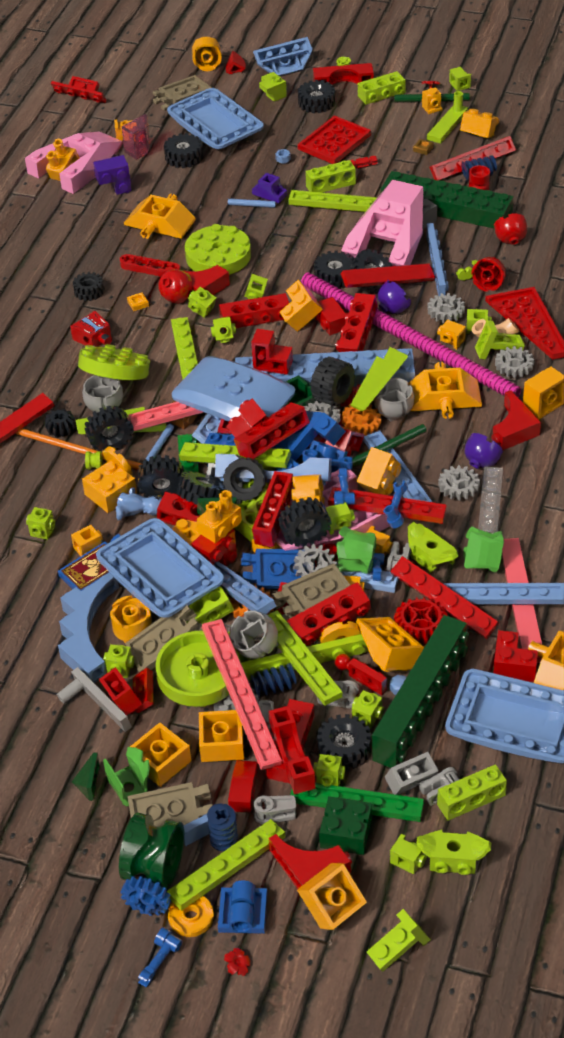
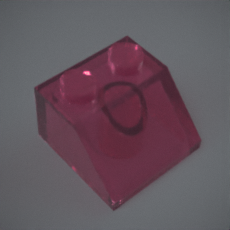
[122,114,150,160]

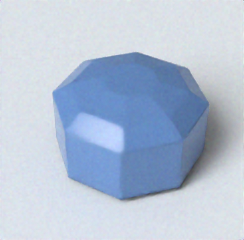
[275,149,291,163]
[390,675,407,695]

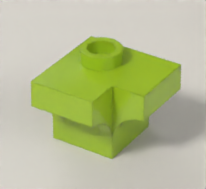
[259,72,287,102]

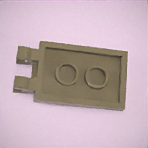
[153,75,212,111]
[273,564,350,622]
[125,605,203,672]
[127,782,212,826]

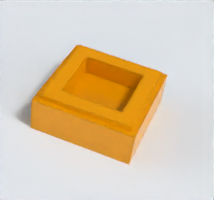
[127,292,149,311]

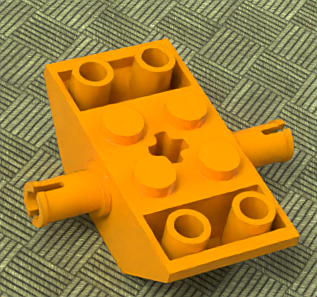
[124,194,196,239]
[408,362,482,419]
[528,630,564,690]

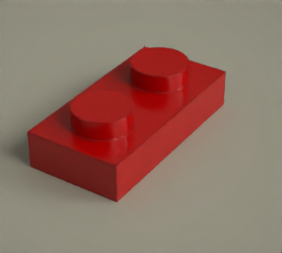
[133,668,153,713]

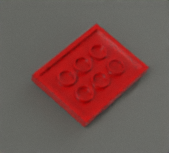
[298,115,371,164]

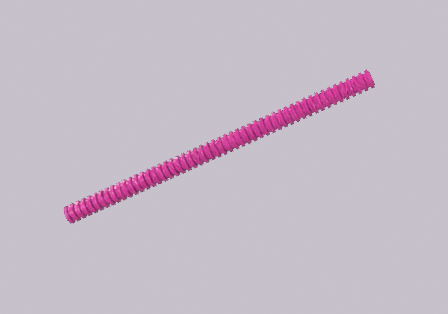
[301,272,521,397]

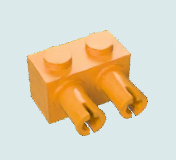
[460,109,499,138]
[46,139,80,181]
[197,490,242,543]

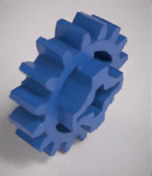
[120,877,171,916]

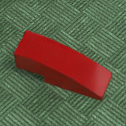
[228,760,258,813]

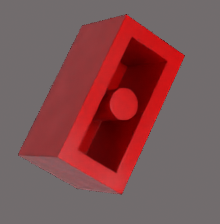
[314,297,346,335]
[99,667,142,716]

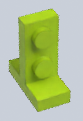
[475,320,525,359]
[367,909,431,972]

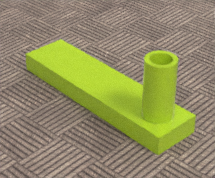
[427,91,468,144]

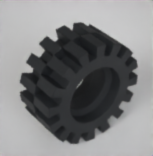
[73,272,104,301]

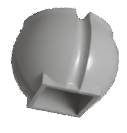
[82,375,123,412]
[373,378,415,422]
[229,611,278,659]

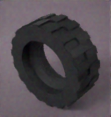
[223,457,267,501]

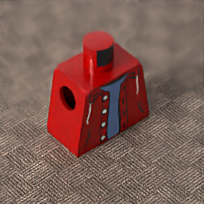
[70,311,112,347]

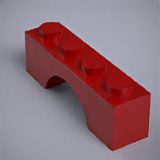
[313,63,374,85]
[269,706,315,794]

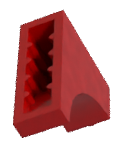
[165,265,230,295]
[492,390,541,450]
[269,834,352,889]

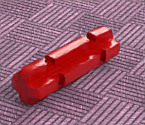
[350,156,378,168]

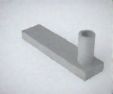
[56,667,132,732]

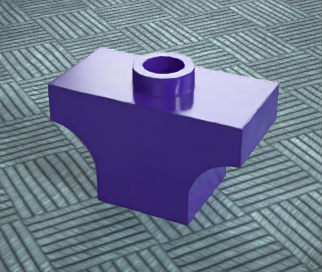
[252,173,287,203]

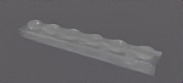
[478,467,503,533]

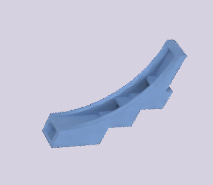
[58,573,119,683]

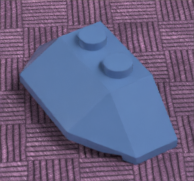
[253,37,312,76]

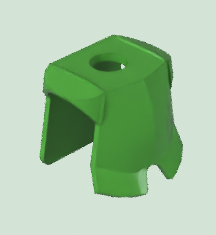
[337,526,376,574]
[464,526,504,573]
[103,747,150,806]

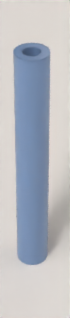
[228,199,276,208]
[146,424,174,461]

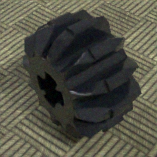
[45,408,76,438]

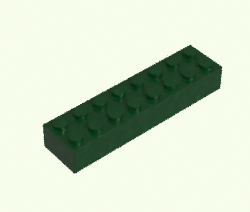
[380,171,514,228]
[372,615,469,768]

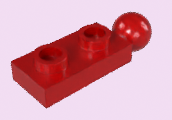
[335,654,387,696]

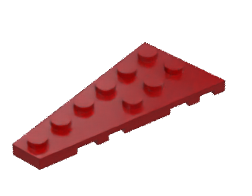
[485,287,564,360]

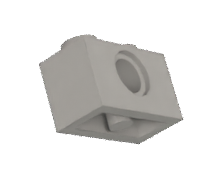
[385,752,438,795]

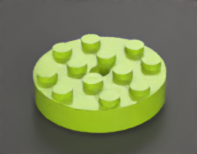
[185,224,251,275]
[78,344,150,380]
[156,631,239,707]

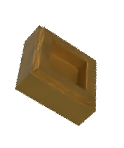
[413,139,434,155]

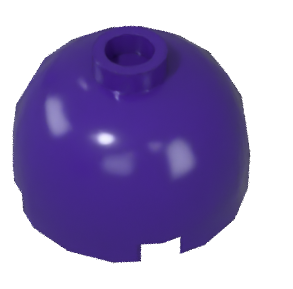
[378,280,411,314]
[465,433,503,469]

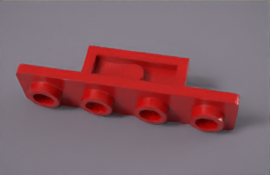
[50,76,107,103]

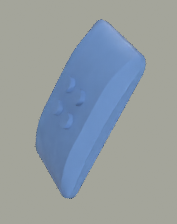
[167,88,264,149]
[172,356,295,421]
[96,518,224,618]
[445,669,564,763]

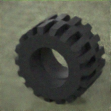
[310,356,355,406]

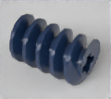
[461,155,497,181]
[250,663,296,698]
[207,803,238,851]

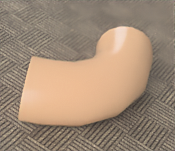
[472,318,519,338]

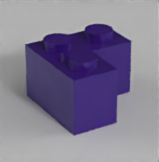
[93,155,132,195]

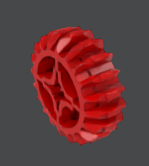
[394,596,448,646]

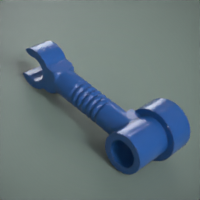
[302,449,352,470]
[334,468,355,505]
[383,480,408,528]
[372,553,384,581]
[138,927,183,987]

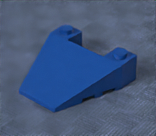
[271,411,346,471]

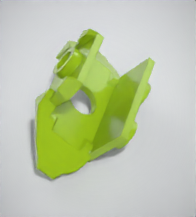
[408,522,458,573]
[416,830,491,875]

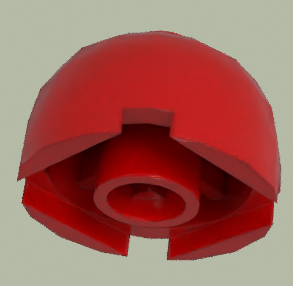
[494,214,528,245]
[471,257,506,291]
[158,269,193,304]

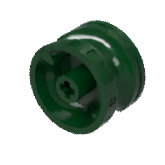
[119,812,185,890]

